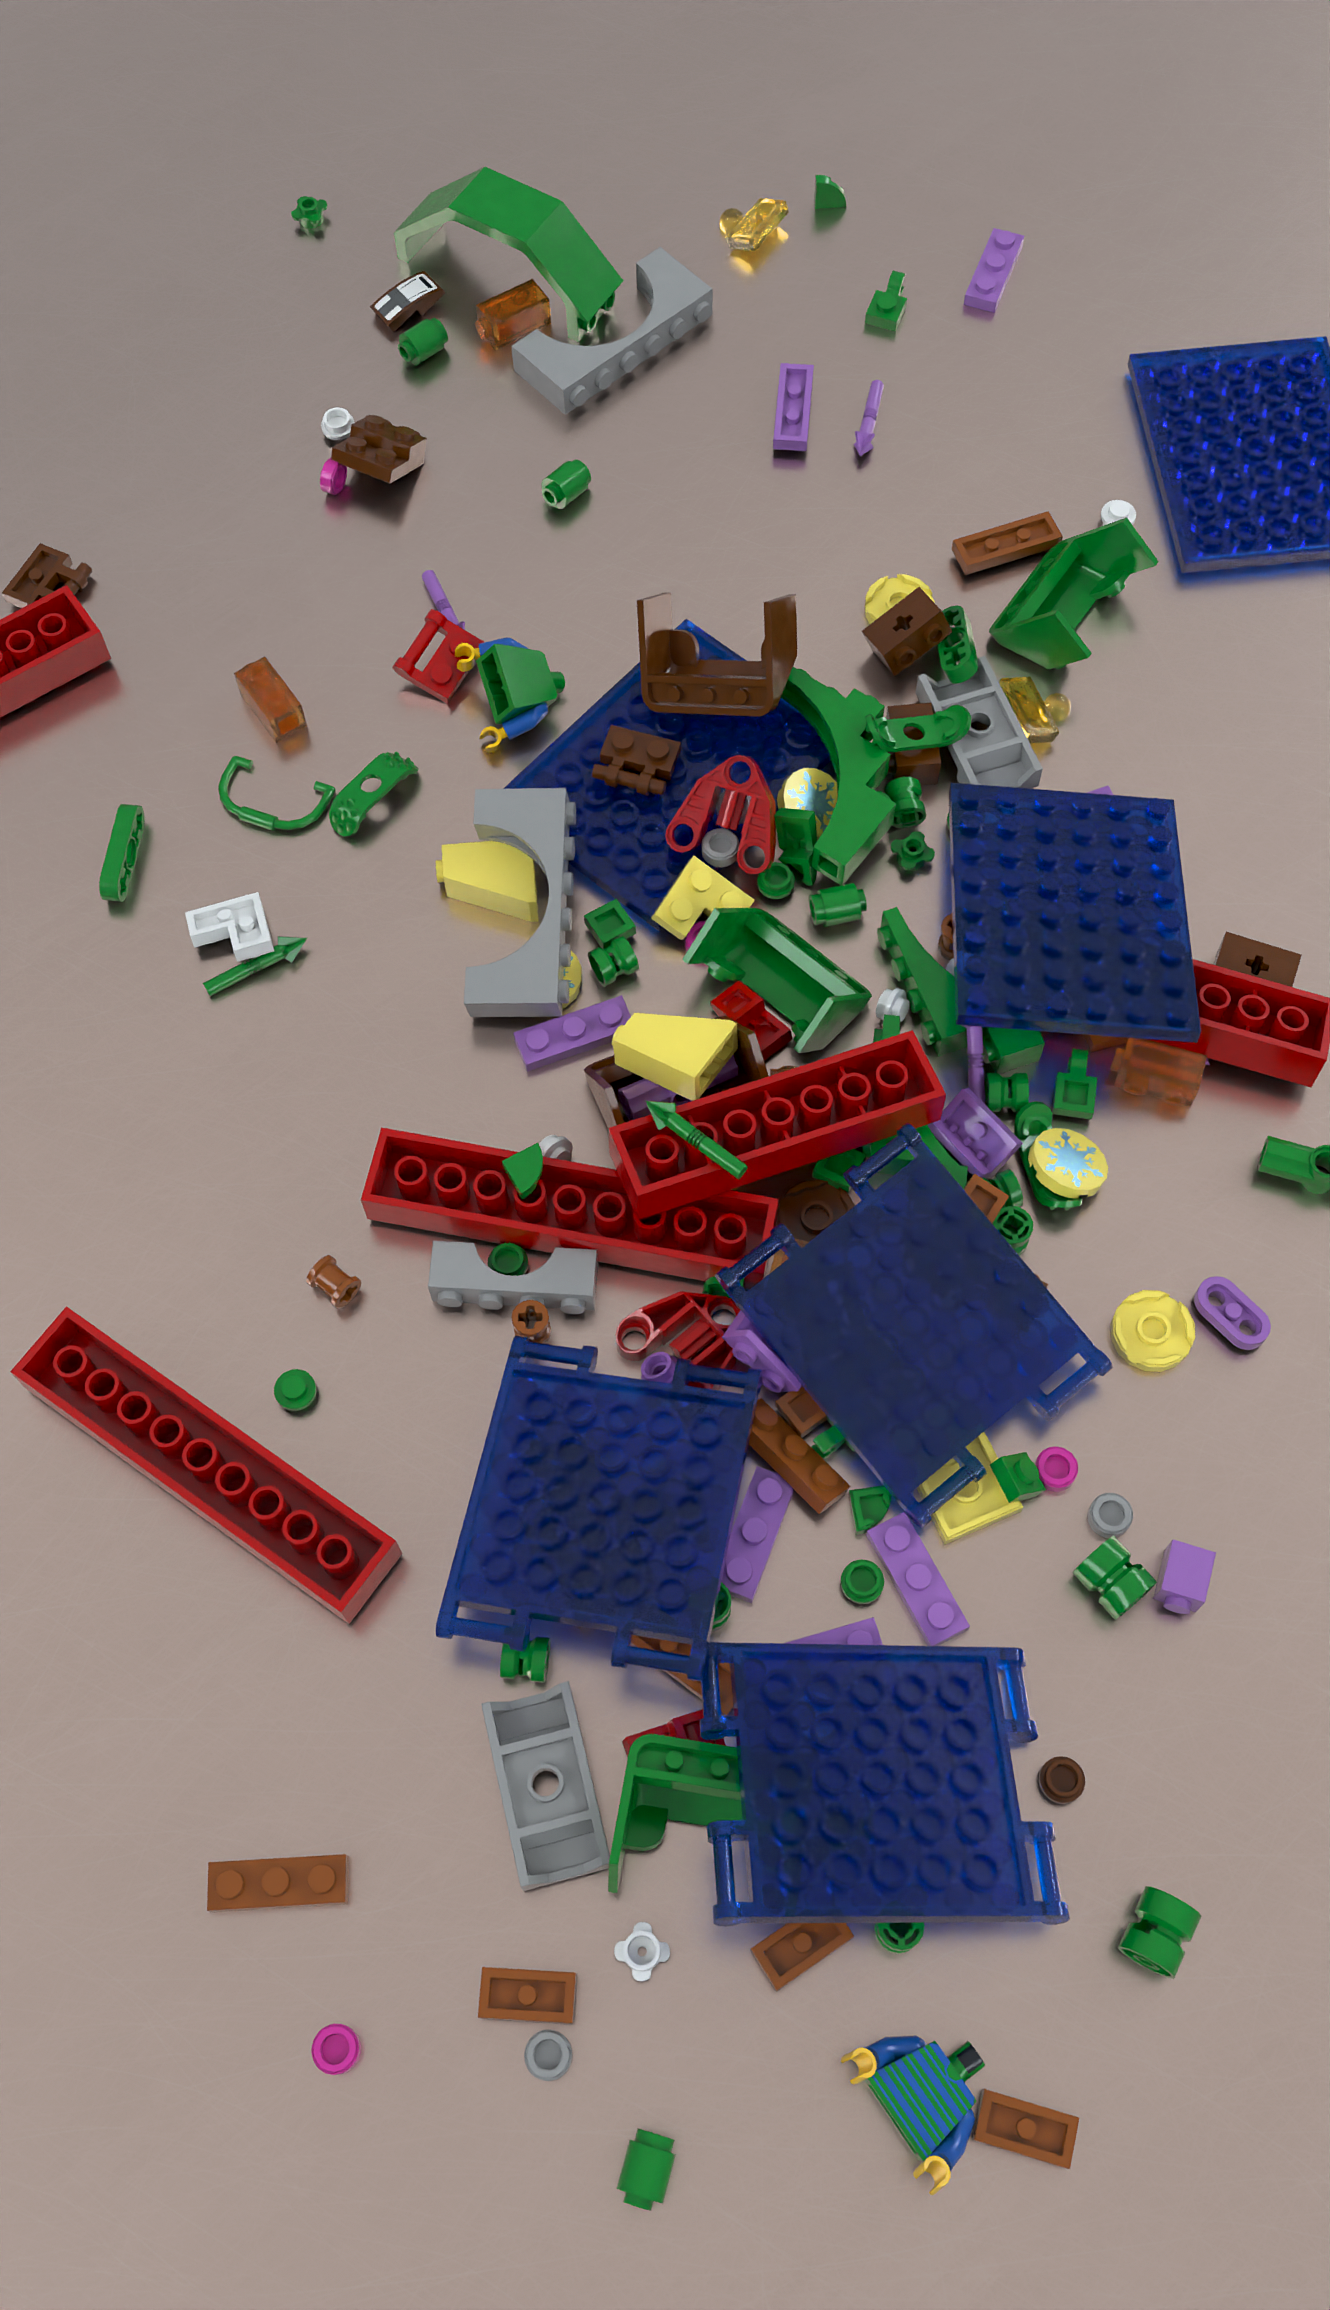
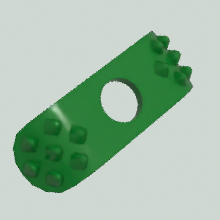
[865,705,971,752]
[329,752,419,837]
[1014,1101,1082,1211]

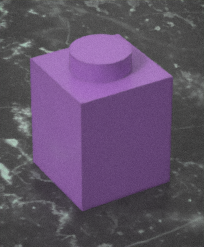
[1153,1539,1216,1614]

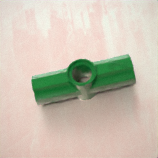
[1258,1136,1330,1194]

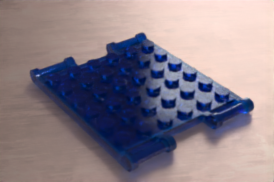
[715,1123,1113,1529]
[436,1336,762,1681]
[694,1642,1070,1927]

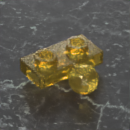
[719,198,789,252]
[999,676,1071,744]

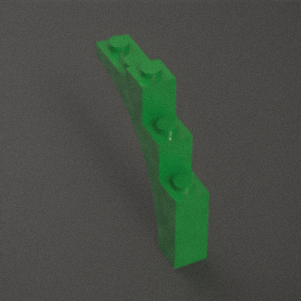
[781,667,896,885]

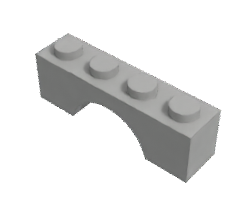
[428,1241,598,1314]

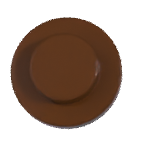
[1039,1756,1085,1804]

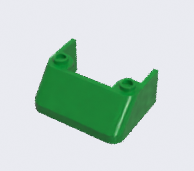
[989,517,1159,670]
[682,908,872,1053]
[608,1734,812,1923]

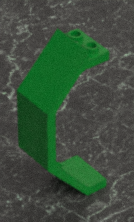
[394,167,624,342]

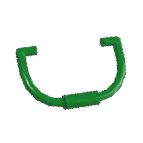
[218,756,336,831]

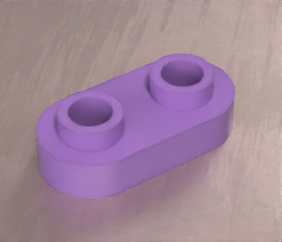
[1194,1276,1271,1350]

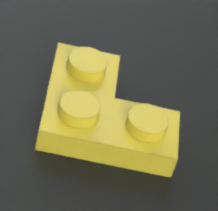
[651,856,754,940]

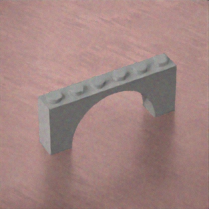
[511,247,713,415]
[464,788,576,1017]

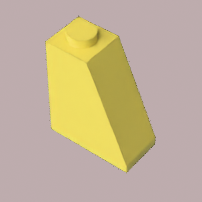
[436,841,539,922]
[612,1013,738,1101]

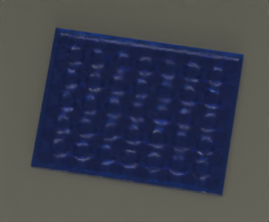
[1127,336,1330,573]
[503,619,831,931]
[948,783,1201,1043]

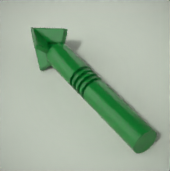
[203,936,307,996]
[646,1101,748,1179]

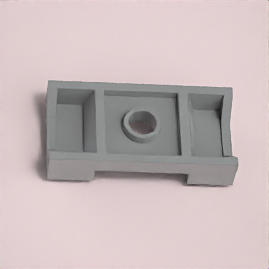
[916,656,1043,805]
[481,1681,610,1891]

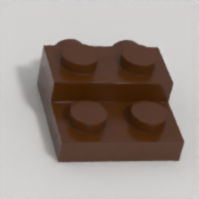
[331,415,427,483]

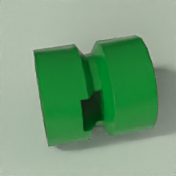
[1073,1535,1157,1620]
[1118,1886,1201,1979]

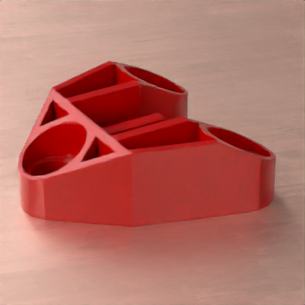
[665,755,776,874]
[615,1291,741,1421]

